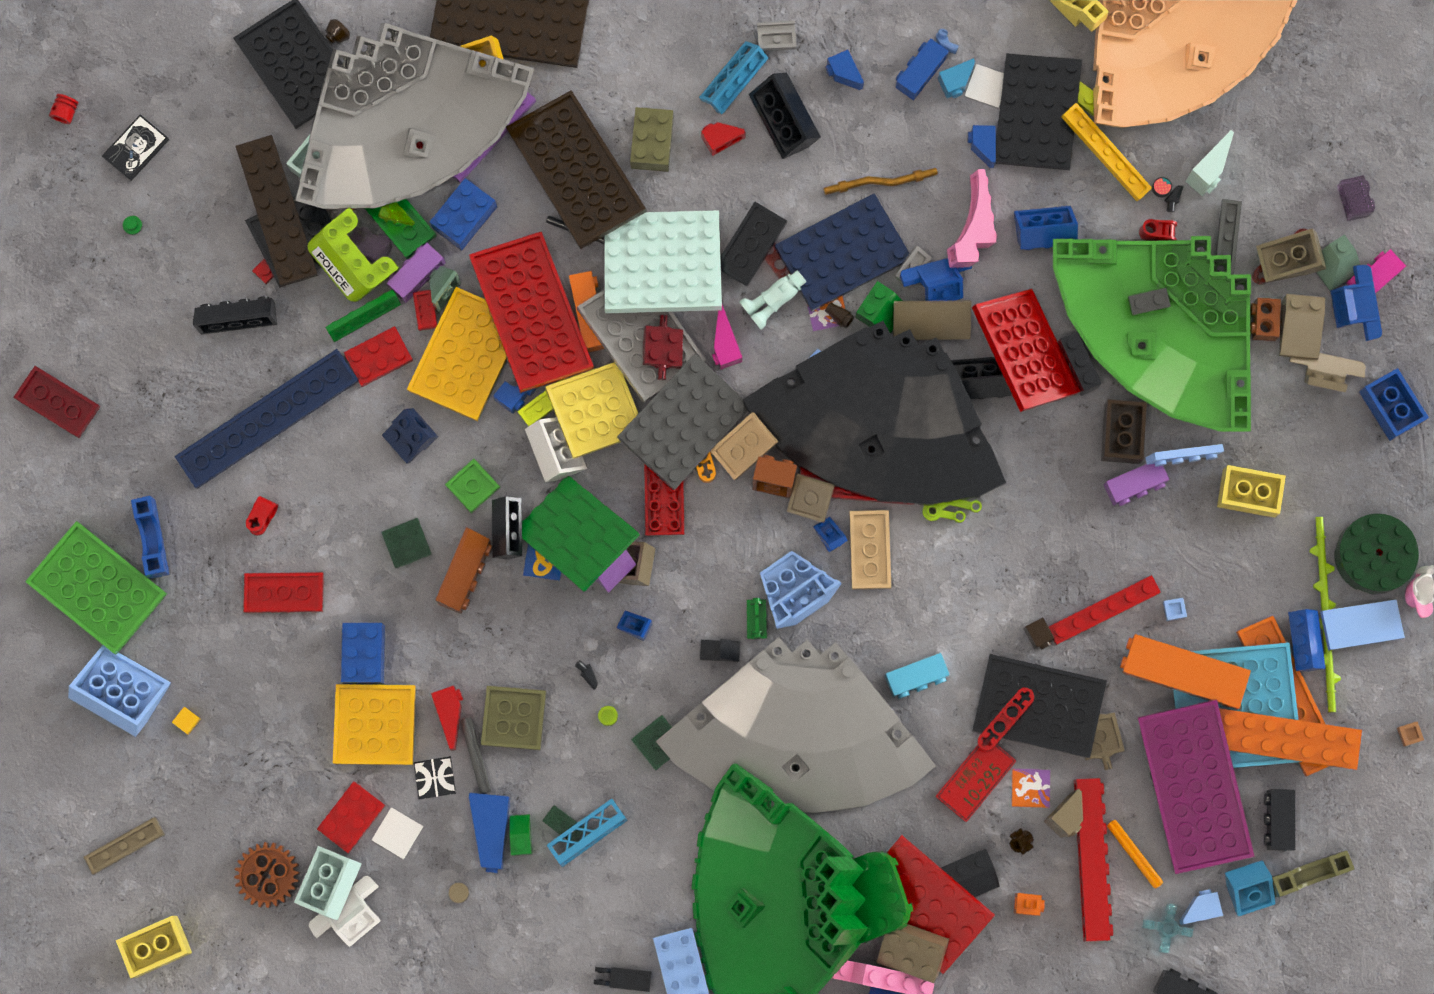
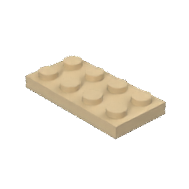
[849,510,891,590]

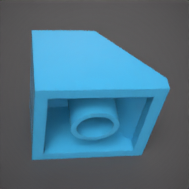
[1225,860,1276,917]

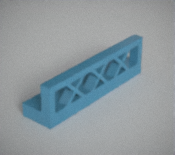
[699,41,768,115]
[547,799,628,867]

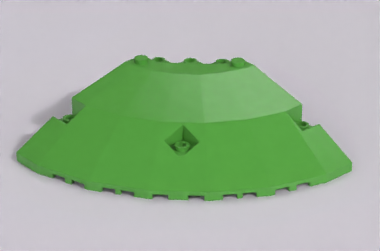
[1053,236,1251,432]

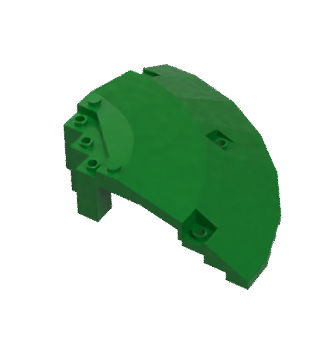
[692,764,868,994]

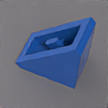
[617,611,652,641]

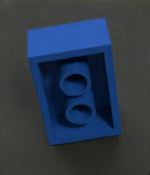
[430,178,497,251]
[1359,368,1429,441]
[341,623,385,685]

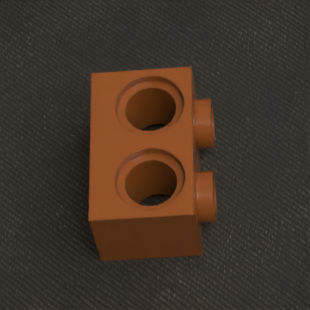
[1250,298,1281,341]

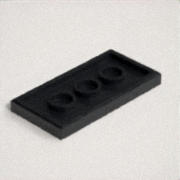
[720,202,788,286]

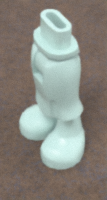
[739,270,806,330]

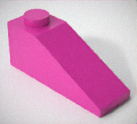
[712,305,742,370]

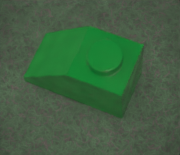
[509,814,533,856]

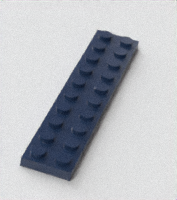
[174,349,359,489]

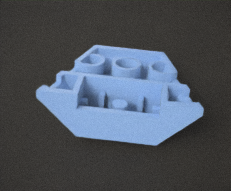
[760,551,841,629]

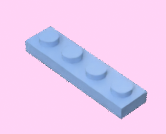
[1145,444,1224,467]

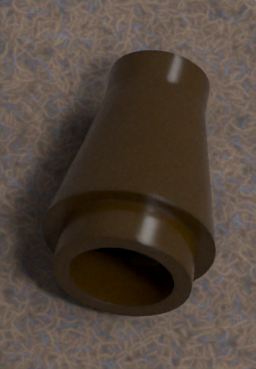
[825,302,854,329]

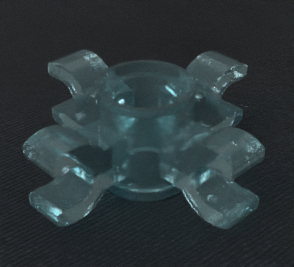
[1142,904,1194,953]

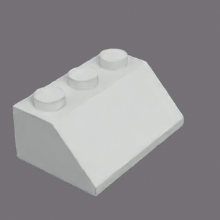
[525,417,587,482]

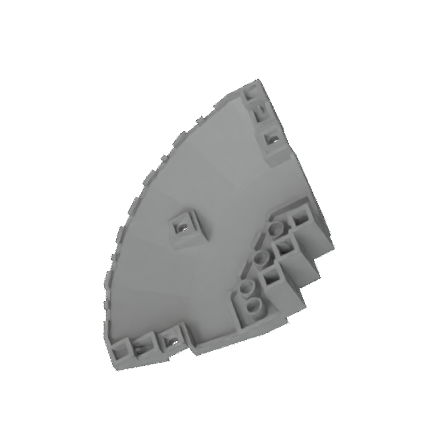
[295,23,534,209]
[656,637,936,813]

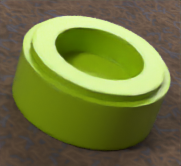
[598,706,618,726]

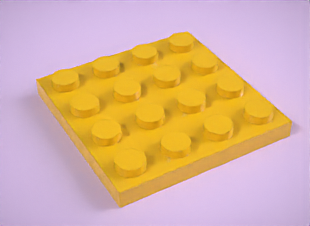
[333,684,416,765]

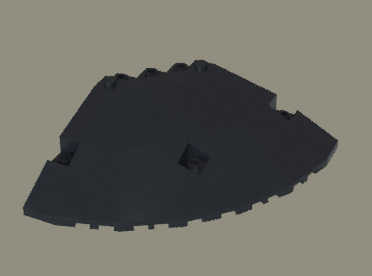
[743,321,1006,506]

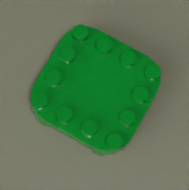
[852,851,913,944]

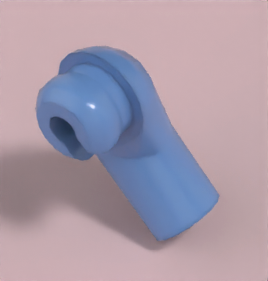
[936,29,959,54]

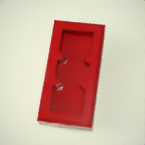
[413,290,438,331]

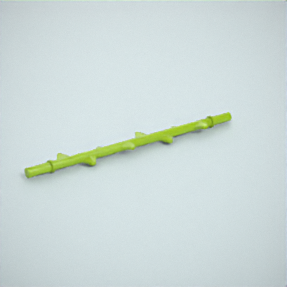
[1309,517,1341,713]

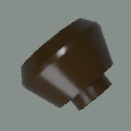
[325,19,350,44]

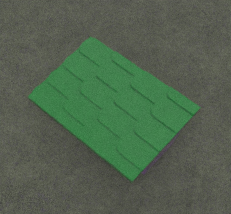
[522,476,640,593]

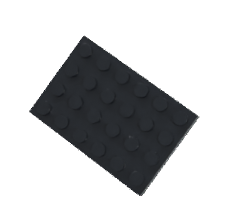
[233,0,343,129]
[995,53,1082,170]
[972,654,1107,759]

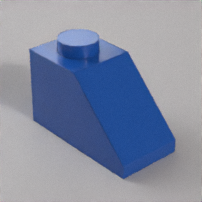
[825,50,864,90]
[967,125,996,168]

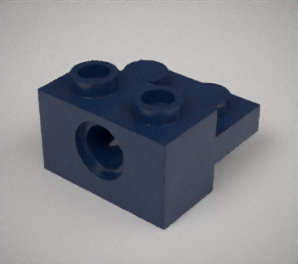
[382,408,438,464]

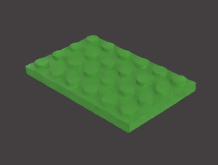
[25,521,167,655]

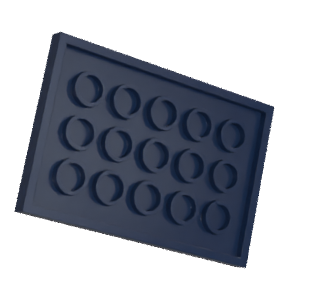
[774,193,909,312]

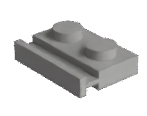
[757,21,796,51]

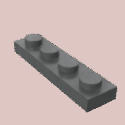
[1215,199,1242,275]

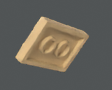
[711,412,778,480]

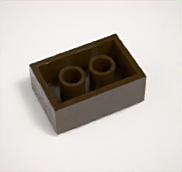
[1101,399,1147,464]

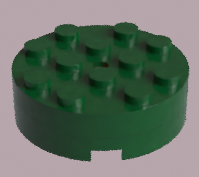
[1334,514,1419,595]

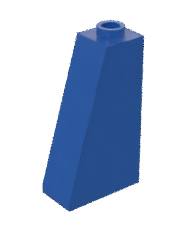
[469,793,510,873]

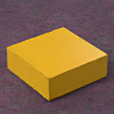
[172,707,201,735]

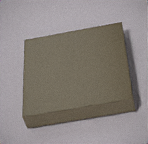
[787,474,835,523]

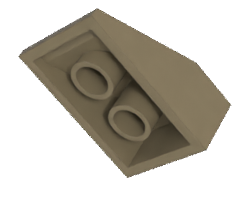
[1256,228,1326,283]
[1279,294,1325,360]
[619,542,656,586]

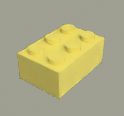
[1217,465,1286,518]
[116,916,192,978]

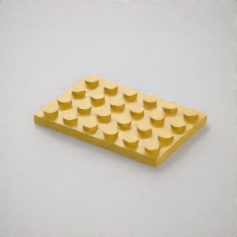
[407,287,507,422]

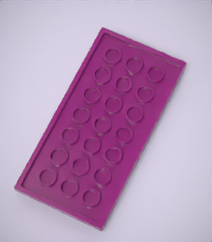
[1137,700,1255,874]

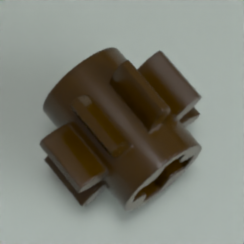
[1009,828,1034,855]

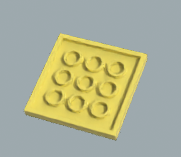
[545,362,639,459]

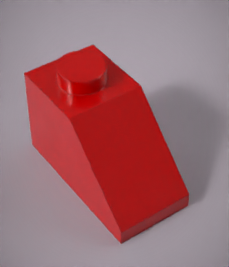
[701,122,746,156]

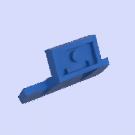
[900,258,972,301]
[1330,265,1382,341]

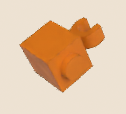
[1014,893,1045,916]

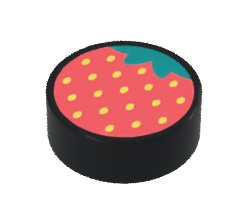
[1152,177,1172,197]

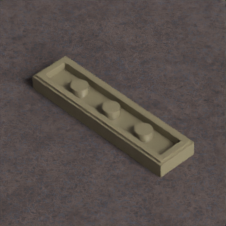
[84,817,165,875]

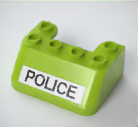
[308,207,399,302]

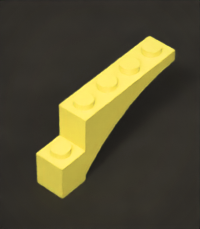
[1049,0,1109,32]

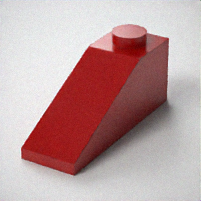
[431,685,463,751]

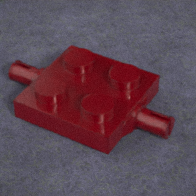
[643,315,683,380]

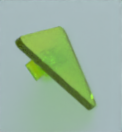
[378,202,415,226]

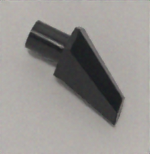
[1164,186,1184,212]
[575,660,598,690]

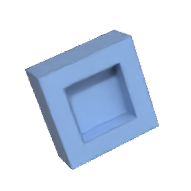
[1163,598,1187,621]

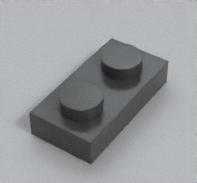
[1128,288,1171,316]

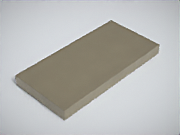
[893,300,971,340]

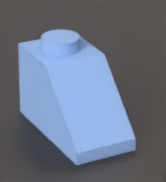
[1179,889,1223,924]

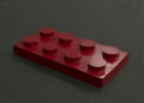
[13,366,101,438]

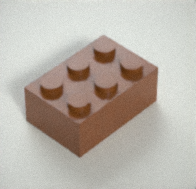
[752,455,797,498]

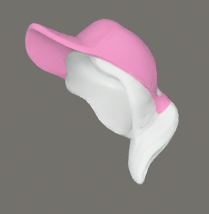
[1405,565,1434,618]

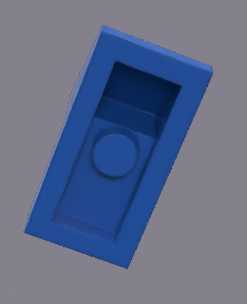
[813,517,848,552]

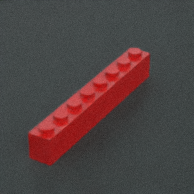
[1073,778,1113,941]

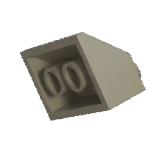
[1044,789,1083,838]

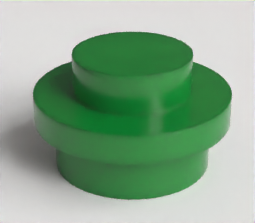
[123,216,142,235]

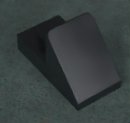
[700,639,740,662]

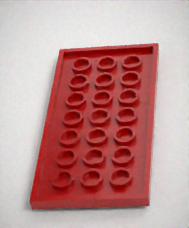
[469,231,594,393]

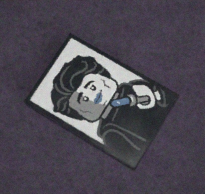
[102,115,169,181]

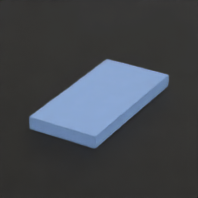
[1320,600,1405,651]

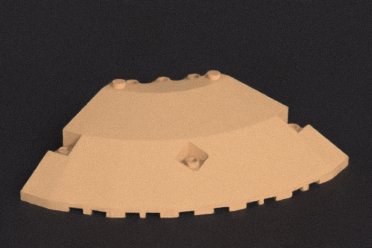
[1093,0,1297,128]

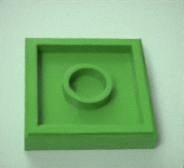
[445,459,500,514]

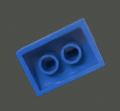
[1014,206,1078,250]

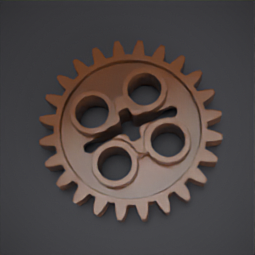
[234,842,300,908]

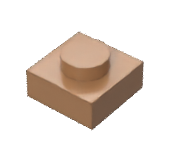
[1397,721,1424,746]

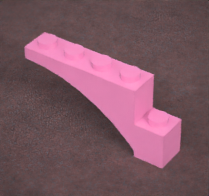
[947,169,997,268]
[832,961,934,994]

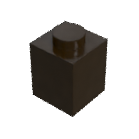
[1023,618,1054,650]

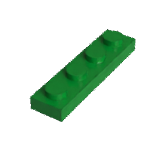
[325,289,401,342]

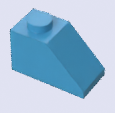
[938,58,975,98]

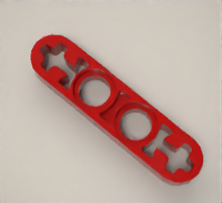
[978,687,1034,752]

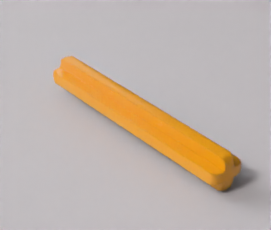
[1107,820,1163,888]

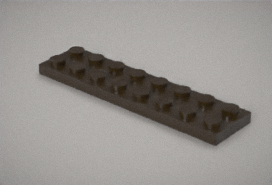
[235,135,318,287]

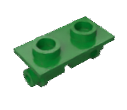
[747,598,767,639]

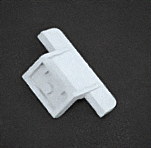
[309,876,381,947]

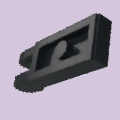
[593,967,652,992]

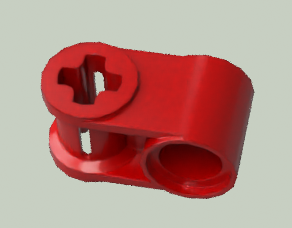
[1139,219,1177,241]
[245,496,278,536]

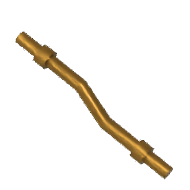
[823,167,938,195]

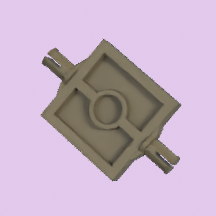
[1085,712,1125,770]

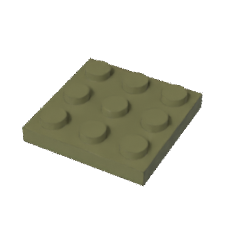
[481,686,546,751]

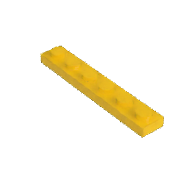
[1061,103,1152,201]

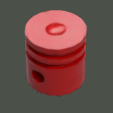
[49,94,78,124]

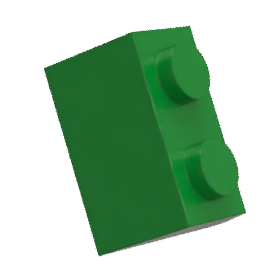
[855,281,903,334]

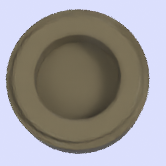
[449,883,469,903]

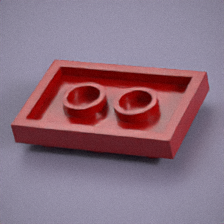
[344,326,413,387]
[317,781,386,853]

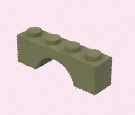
[1272,850,1355,897]

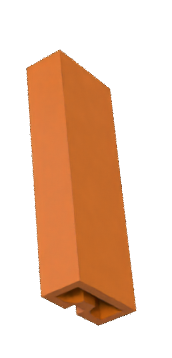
[1120,634,1251,710]

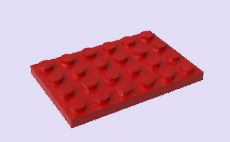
[972,289,1081,412]
[886,835,995,974]

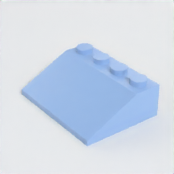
[68,645,171,737]

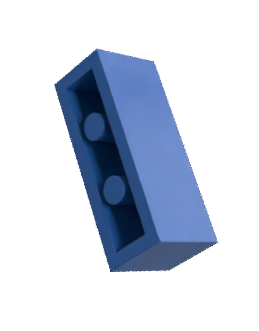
[895,38,949,101]
[1288,609,1326,672]

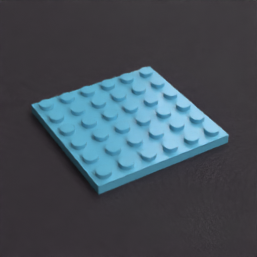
[1173,643,1301,768]

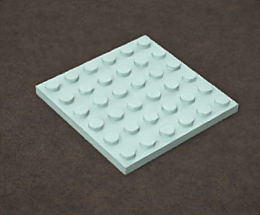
[604,210,722,313]

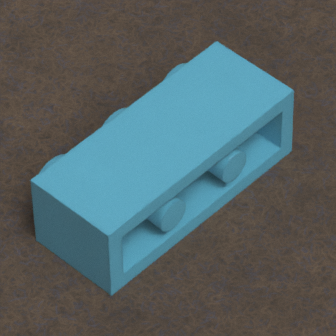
[884,653,950,699]

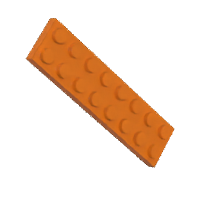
[1236,616,1329,777]
[1219,708,1362,770]

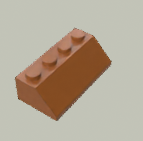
[436,527,492,614]

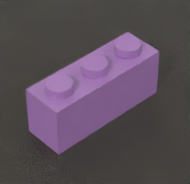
[387,243,446,303]
[1104,464,1170,506]

